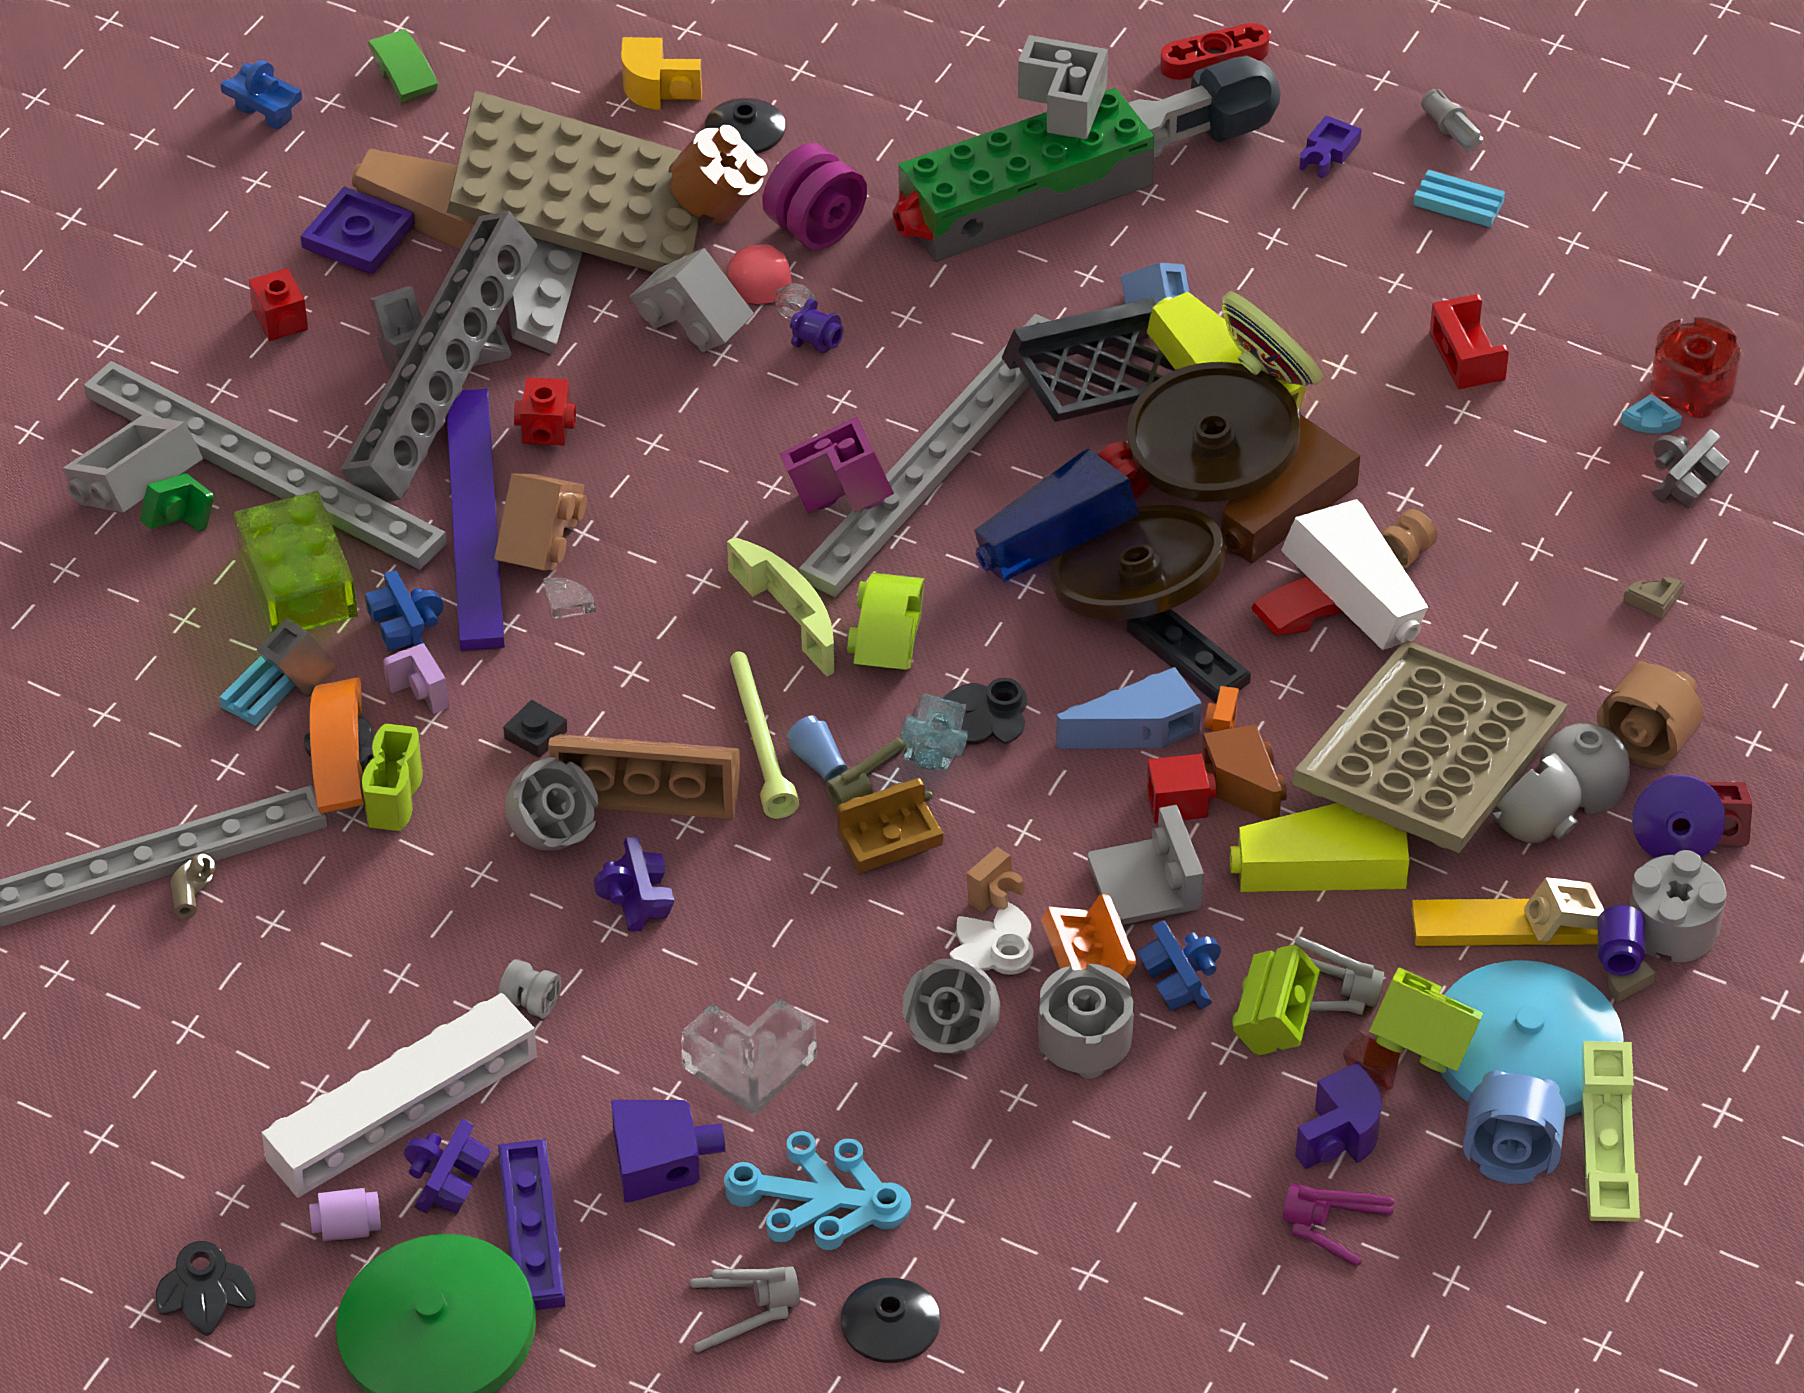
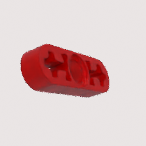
[1160,23,1270,80]

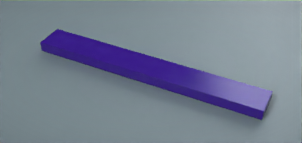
[447,388,505,651]

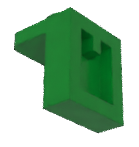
[139,473,214,531]

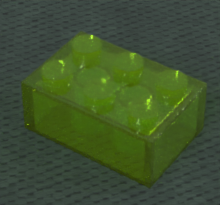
[234,491,358,634]

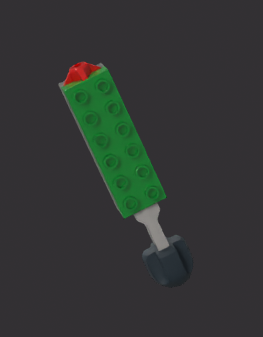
[892,56,1281,262]

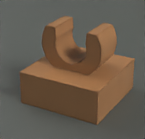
[966,847,1024,913]

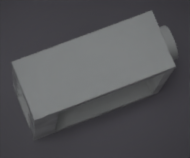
[62,416,203,512]

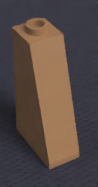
[352,148,476,250]

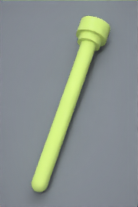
[730,651,799,819]

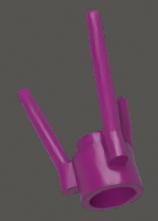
[1283,1184,1395,1266]

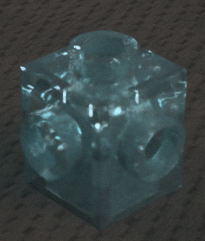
[900,693,968,770]

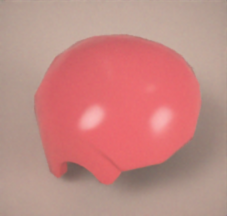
[727,244,792,304]

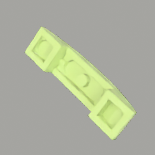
[727,537,834,677]
[1582,1041,1640,1222]

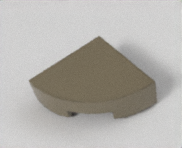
[1623,577,1684,619]
[1608,960,1656,1003]

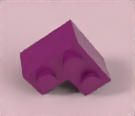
[780,416,894,513]

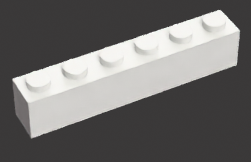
[262,993,537,1198]

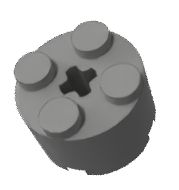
[1629,850,1727,962]
[1038,964,1134,1079]

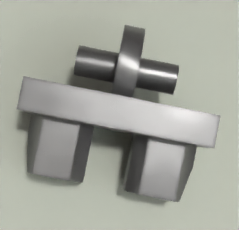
[1652,429,1730,508]

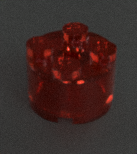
[1651,317,1741,418]

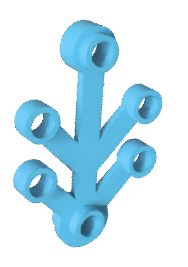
[724,1131,911,1250]

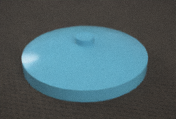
[1440,960,1623,1118]

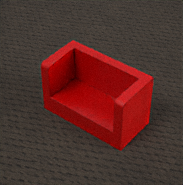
[1429,294,1509,390]

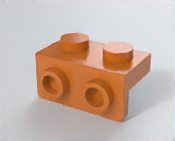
[1041,894,1136,980]

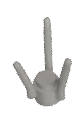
[1295,936,1384,1015]
[689,1266,800,1352]

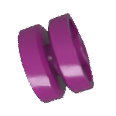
[762,143,867,250]

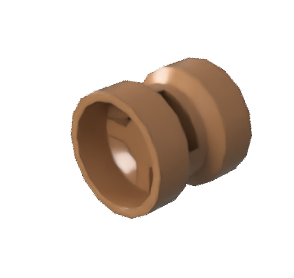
[1381,509,1438,569]

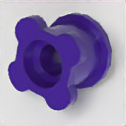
[790,298,844,353]

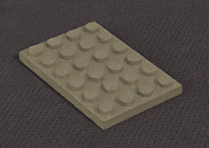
[446,91,699,272]
[1292,640,1568,853]

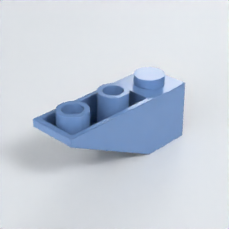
[1056,667,1202,749]

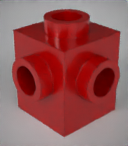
[514,377,576,446]

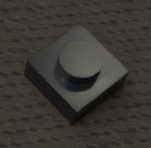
[503,700,567,758]

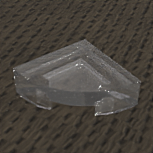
[543,577,596,620]

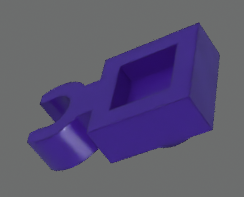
[1299,115,1362,178]

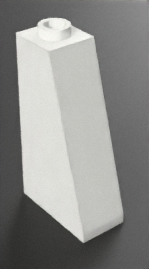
[1281,499,1428,650]

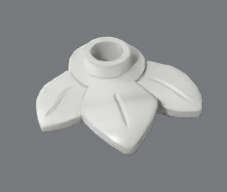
[950,902,1034,975]

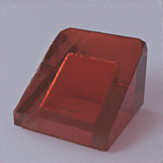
[1343,1032,1400,1091]

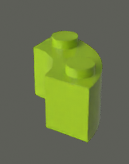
[847,573,925,670]

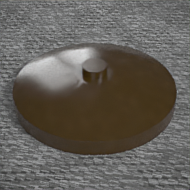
[1127,362,1301,502]
[1050,505,1226,620]

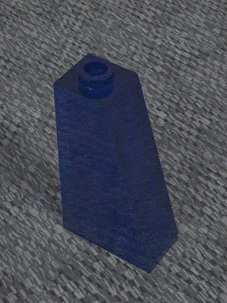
[974,448,1139,582]

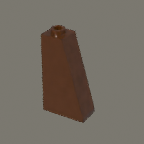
[1221,413,1360,564]

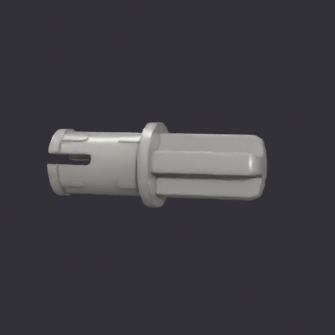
[1421,89,1483,151]

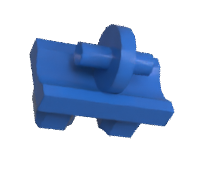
[220,60,302,130]
[365,570,444,652]
[1137,920,1221,1011]

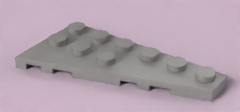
[507,237,582,354]

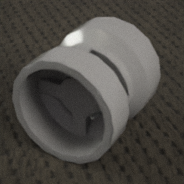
[498,959,562,1019]

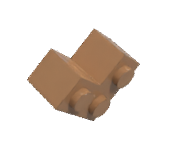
[494,473,587,570]

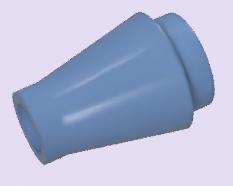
[787,716,848,782]

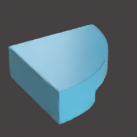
[1620,393,1682,434]

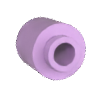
[309,1188,381,1242]

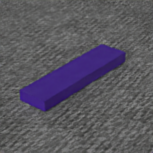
[498,1139,566,1310]

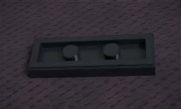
[1127,609,1251,704]

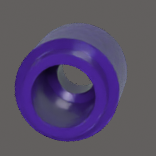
[1598,905,1645,976]

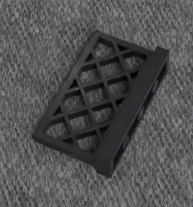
[1002,298,1175,422]

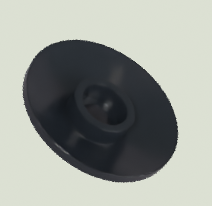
[705,98,785,154]
[841,1278,940,1363]

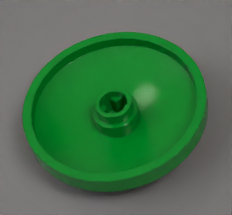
[336,1234,536,1393]

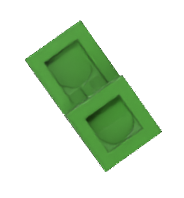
[368,29,438,103]

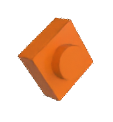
[1204,686,1239,732]

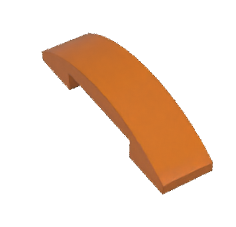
[310,677,364,814]

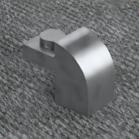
[370,286,422,373]

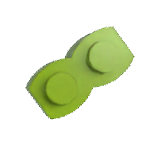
[362,724,423,831]

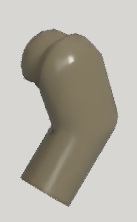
[170,854,216,919]

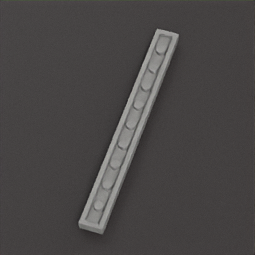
[799,314,1051,598]
[84,361,447,570]

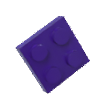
[301,186,415,274]

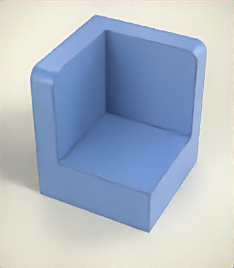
[1121,263,1190,304]

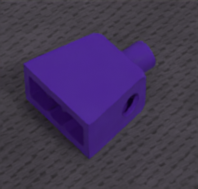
[611,1100,725,1203]

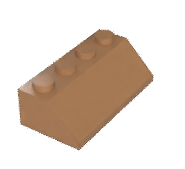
[548,734,740,820]

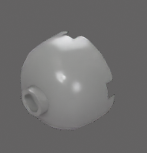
[1539,723,1630,814]
[1491,753,1582,843]
[505,757,598,851]
[902,959,1000,1054]

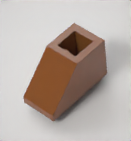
[1202,724,1287,820]

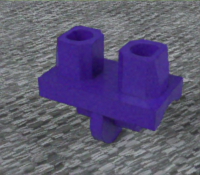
[593,837,674,931]
[404,1119,491,1214]

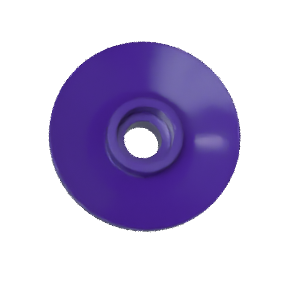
[1632,775,1725,858]

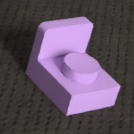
[383,643,450,714]

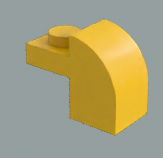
[621,37,702,110]

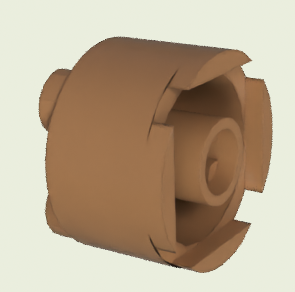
[1597,661,1703,769]

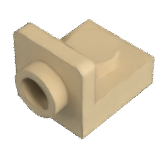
[1524,878,1604,942]

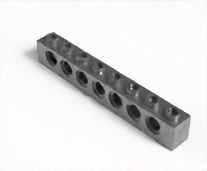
[340,211,538,501]

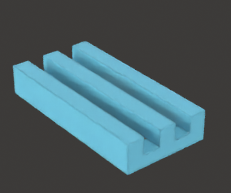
[1413,170,1505,228]
[219,656,295,726]

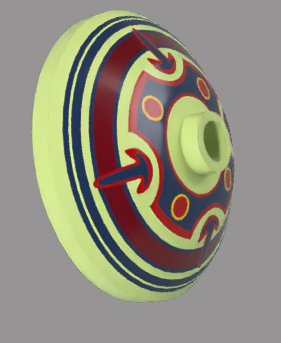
[1222,291,1324,386]

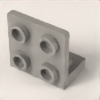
[1088,805,1204,925]

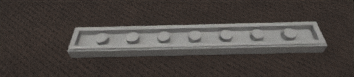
[0,785,327,927]

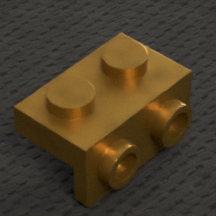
[837,778,943,874]

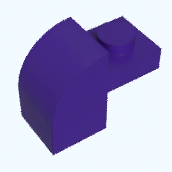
[1295,1062,1382,1169]

